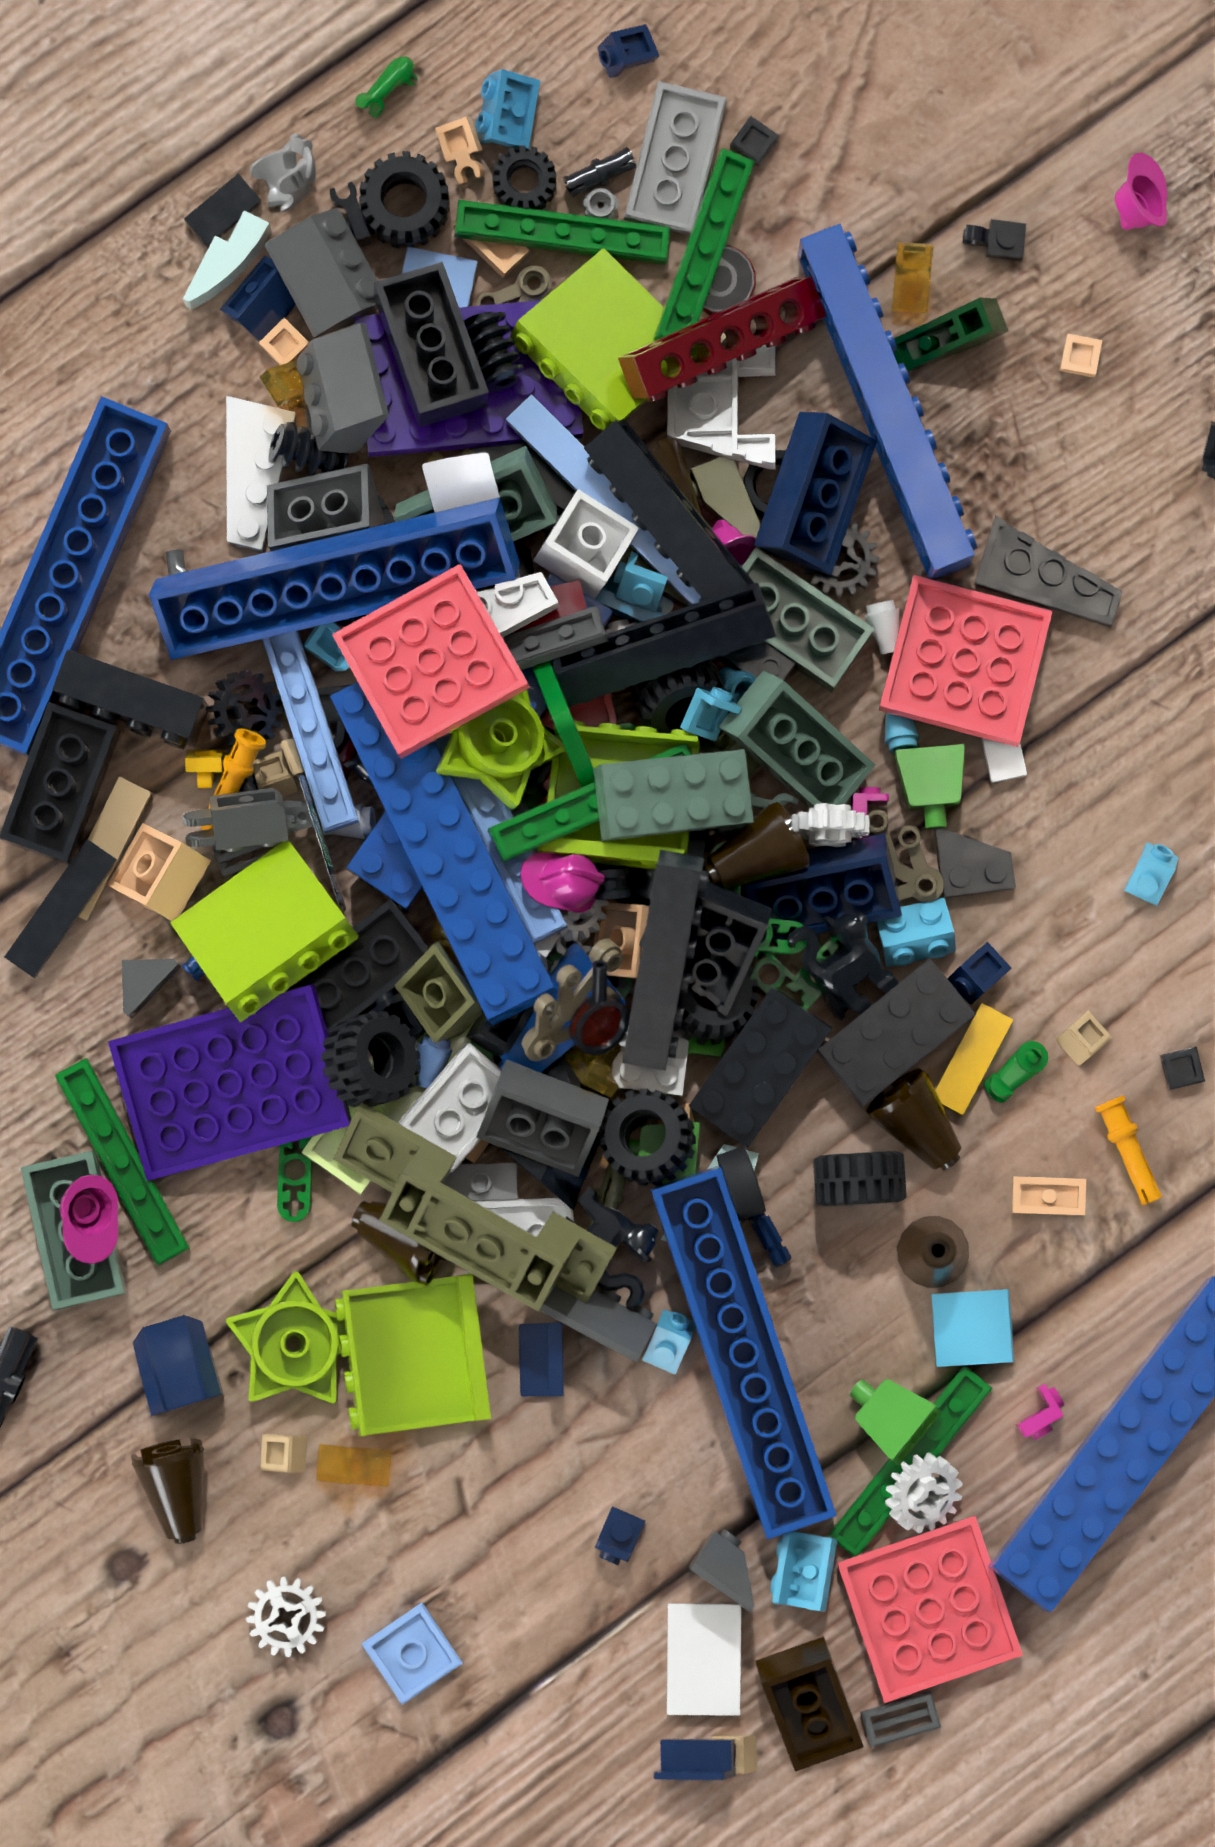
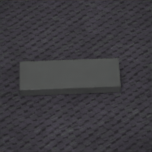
[503,606,608,670]

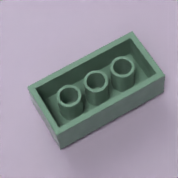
[394,446,557,541]
[742,548,875,693]
[718,670,875,808]
[593,749,754,841]
[21,1151,128,1310]

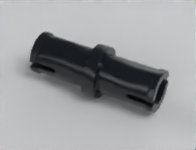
[563,147,637,198]

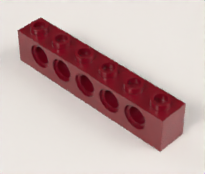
[618,276,826,402]

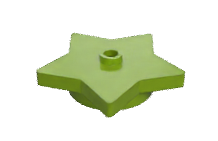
[436,690,566,810]
[225,1271,345,1404]

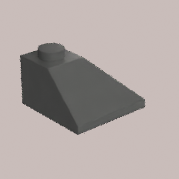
[689,1529,754,1612]

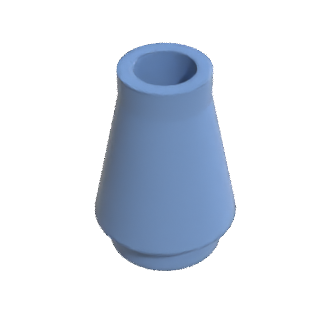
[415,1035,453,1088]

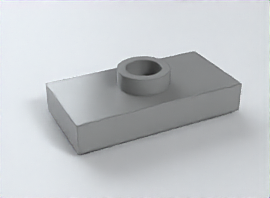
[445,1163,518,1201]

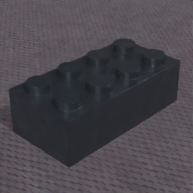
[374,261,489,428]
[52,649,209,750]
[0,702,121,865]
[285,899,429,1037]
[816,959,976,1108]
[689,986,833,1148]

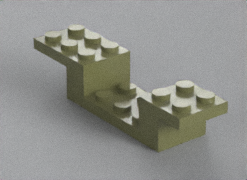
[334,1103,617,1312]

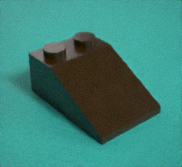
[755,1636,864,1772]

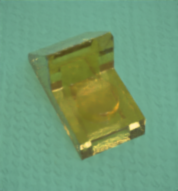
[891,242,933,313]
[259,359,305,411]
[562,1033,622,1098]
[316,1444,392,1487]

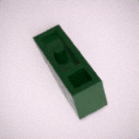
[894,297,1009,372]

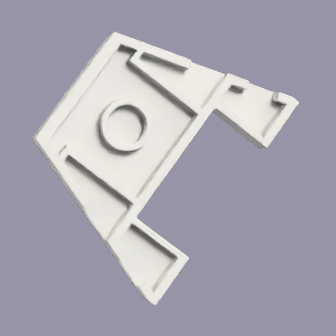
[667,345,776,470]

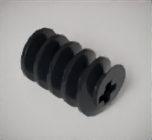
[464,312,525,392]
[268,422,349,476]

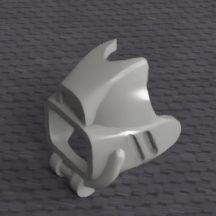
[250,133,316,213]

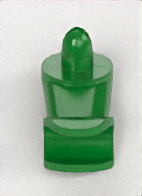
[355,56,418,118]
[984,1041,1048,1103]

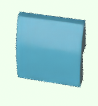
[931,1289,1015,1367]

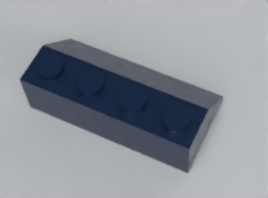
[754,412,877,575]
[744,833,902,943]

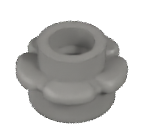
[583,188,618,219]

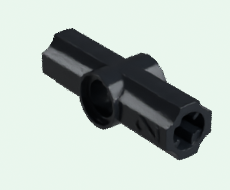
[0,1326,39,1428]

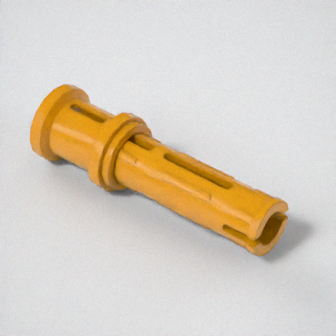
[200,728,266,830]
[1094,1095,1163,1205]

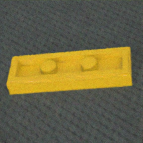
[935,1003,1013,1115]

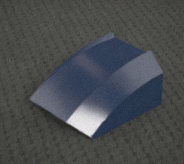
[133,1315,224,1416]

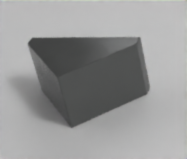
[122,959,182,1018]

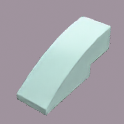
[183,211,272,310]

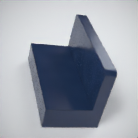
[220,255,296,342]
[519,1323,564,1397]
[654,1739,736,1780]

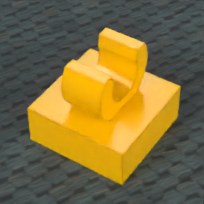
[185,750,224,788]

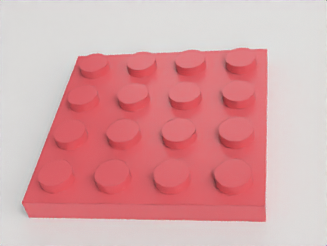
[332,564,530,759]
[878,575,1052,747]
[837,1515,1023,1703]

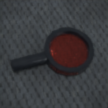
[569,960,630,1056]

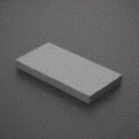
[624,81,727,235]

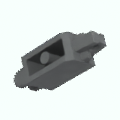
[182,788,314,852]

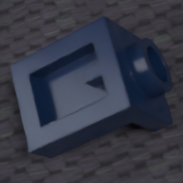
[597,24,660,78]
[947,942,1012,1005]
[595,1506,645,1565]

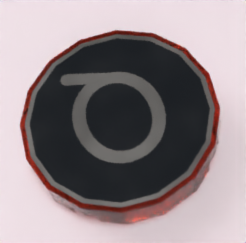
[702,245,756,315]

